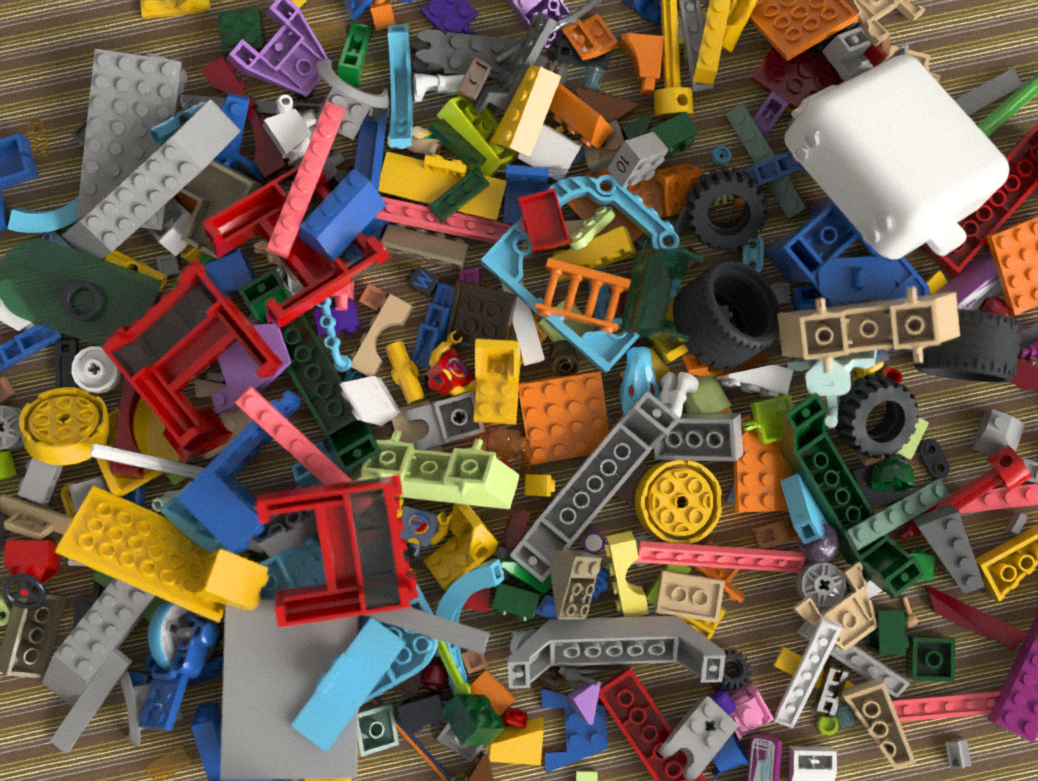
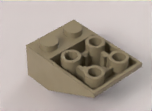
[551,549,602,619]

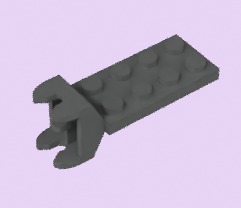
[473,11,556,114]
[412,29,520,80]

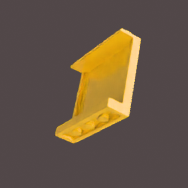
[95,397,183,497]

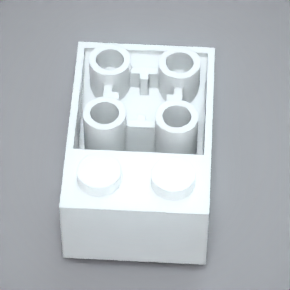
[716,365,793,399]
[340,376,402,426]

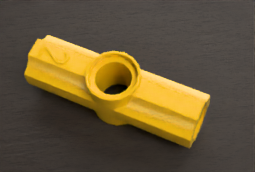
[104,249,167,291]
[385,341,425,405]

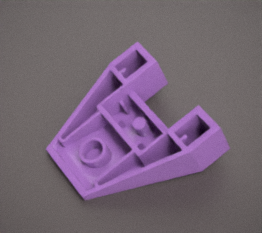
[226,0,333,97]
[210,324,291,414]

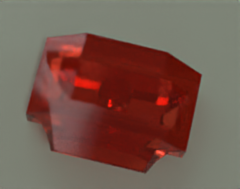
[503,509,531,551]

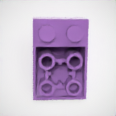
[506,0,571,49]

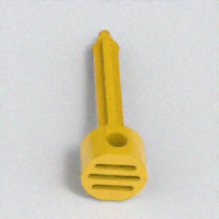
[653,0,694,119]

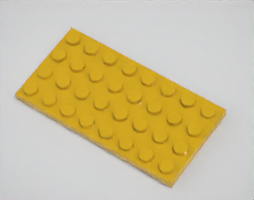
[55,486,250,623]

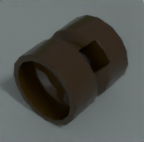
[549,340,579,376]

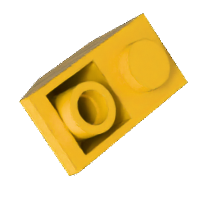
[525,474,555,496]

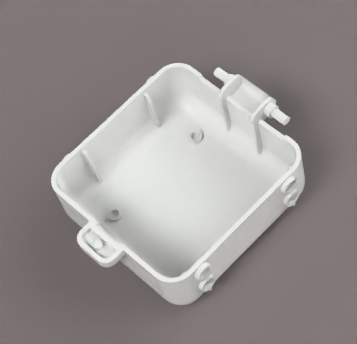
[785,55,1009,259]

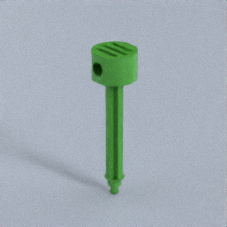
[977,72,1038,139]

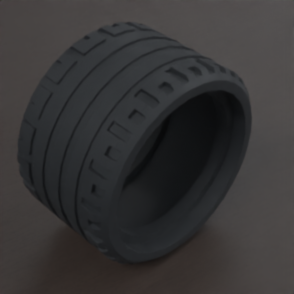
[673,260,781,370]
[914,309,1022,383]

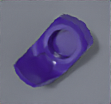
[709,688,737,715]

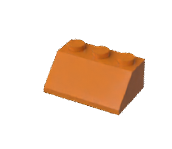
[549,83,614,149]

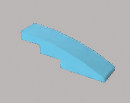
[161,497,241,556]

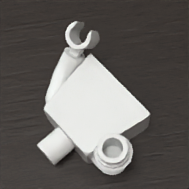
[263,95,316,166]

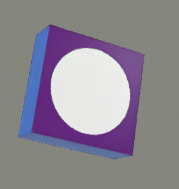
[579,528,607,555]

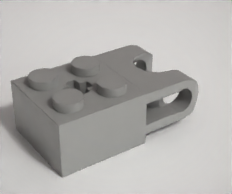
[404,391,485,450]
[659,695,739,781]

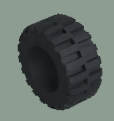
[685,166,768,251]
[835,374,919,459]

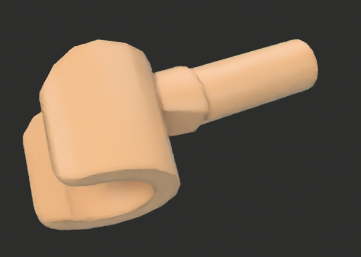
[902,598,918,628]

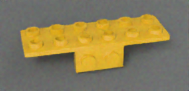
[378,152,506,221]

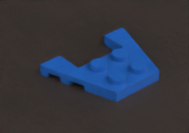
[541,688,608,772]

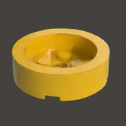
[19,387,110,465]
[635,460,722,544]

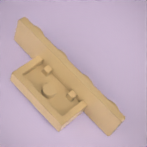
[0,494,73,540]

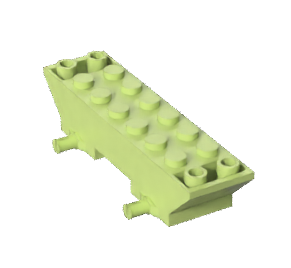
[350,430,519,509]

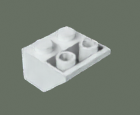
[789,746,837,781]

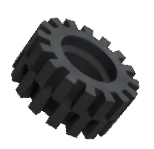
[715,650,751,690]

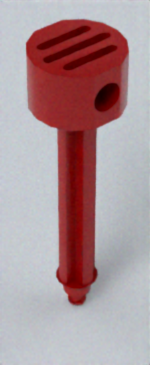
[899,444,1031,540]

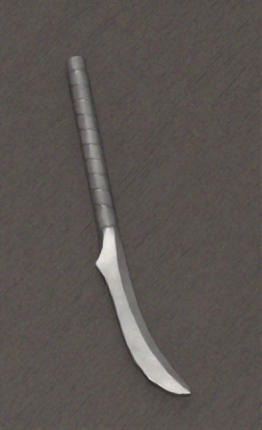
[495,0,603,65]

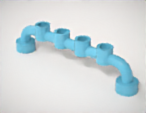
[317,297,352,372]

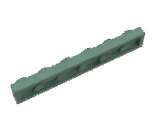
[725,103,807,219]
[844,478,950,551]

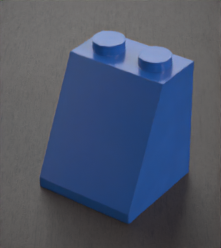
[197,250,257,295]

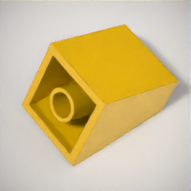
[193,549,268,611]

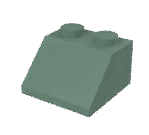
[358,703,399,757]

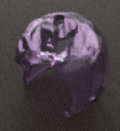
[799,523,839,563]

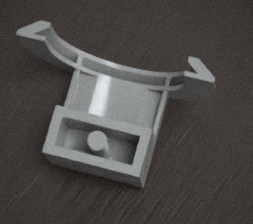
[822,27,909,82]
[316,59,391,140]
[18,457,93,515]
[119,669,182,747]

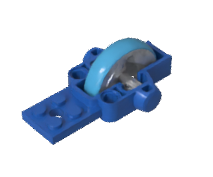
[138,600,219,731]

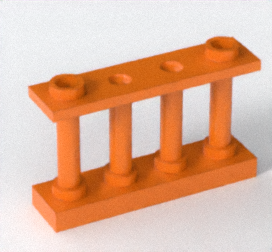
[534,258,631,334]

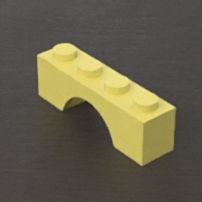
[604,531,649,617]

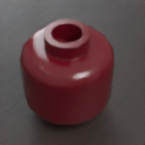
[978,296,1011,317]
[420,659,448,691]

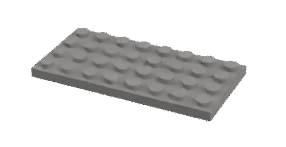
[77,49,182,230]

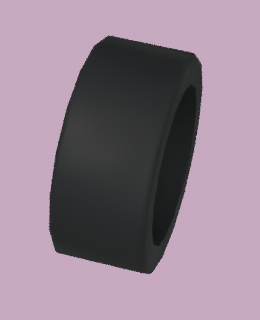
[60,280,104,321]

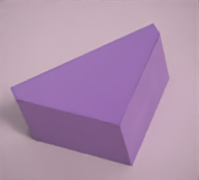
[753,91,789,135]
[566,679,601,725]

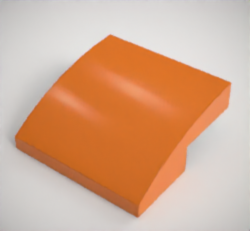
[562,13,619,60]
[469,669,516,716]

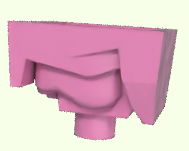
[729,681,774,740]

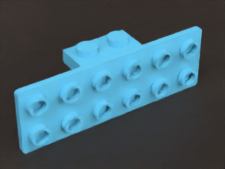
[291,618,405,752]

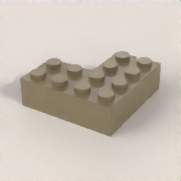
[180,159,261,259]

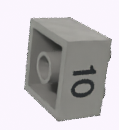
[607,132,668,187]

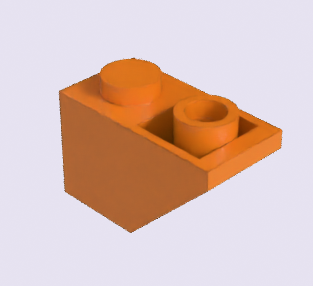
[370,0,396,31]

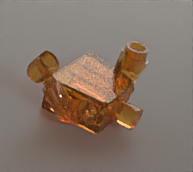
[475,428,534,474]

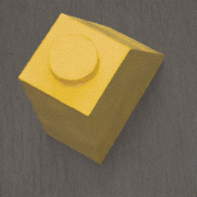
[486,717,544,765]

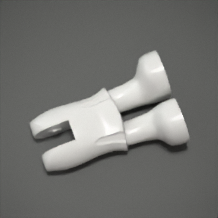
[412,73,465,102]
[660,372,699,417]

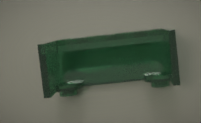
[622,248,705,342]

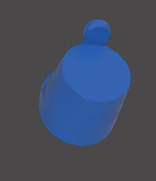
[712,733,749,777]

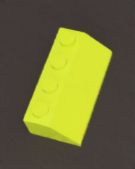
[437,96,520,177]

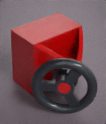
[3,540,61,609]

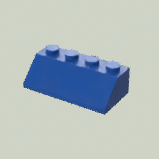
[299,169,386,263]

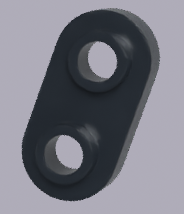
[918,439,950,478]

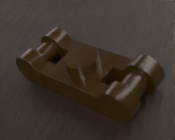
[811,661,849,719]

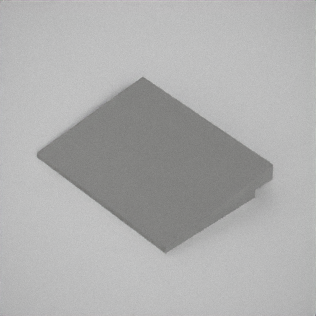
[220,600,359,780]

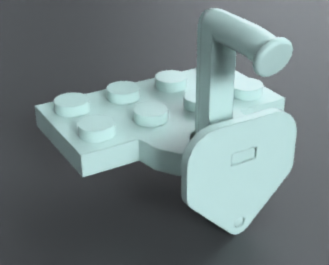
[787,350,877,427]

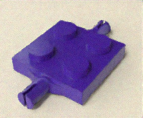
[421,0,479,35]

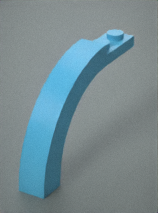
[388,24,413,149]
[7,196,79,233]
[435,559,504,695]

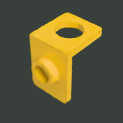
[925,270,948,295]

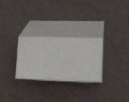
[945,737,972,769]

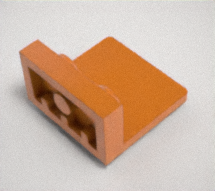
[653,163,701,216]

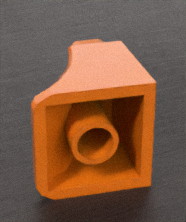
[619,33,664,96]

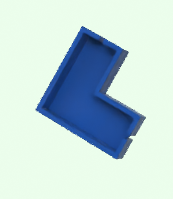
[0,133,40,232]

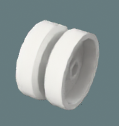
[72,346,124,393]

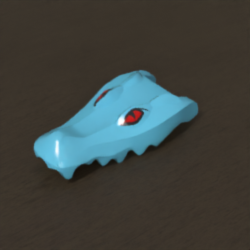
[619,346,660,415]

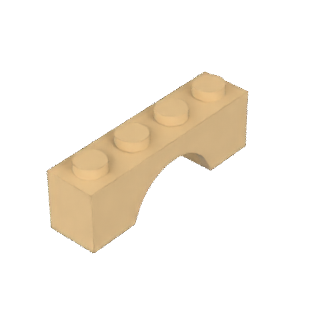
[350,294,413,377]

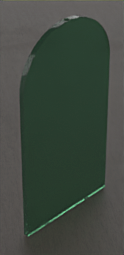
[0,239,162,359]

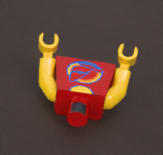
[426,331,476,396]

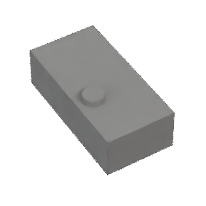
[654,413,743,461]

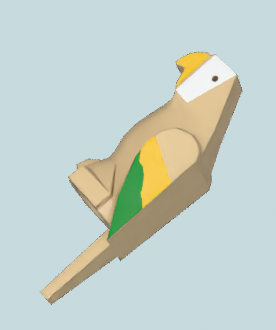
[387,126,446,156]

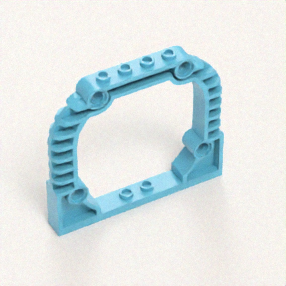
[481,175,682,374]

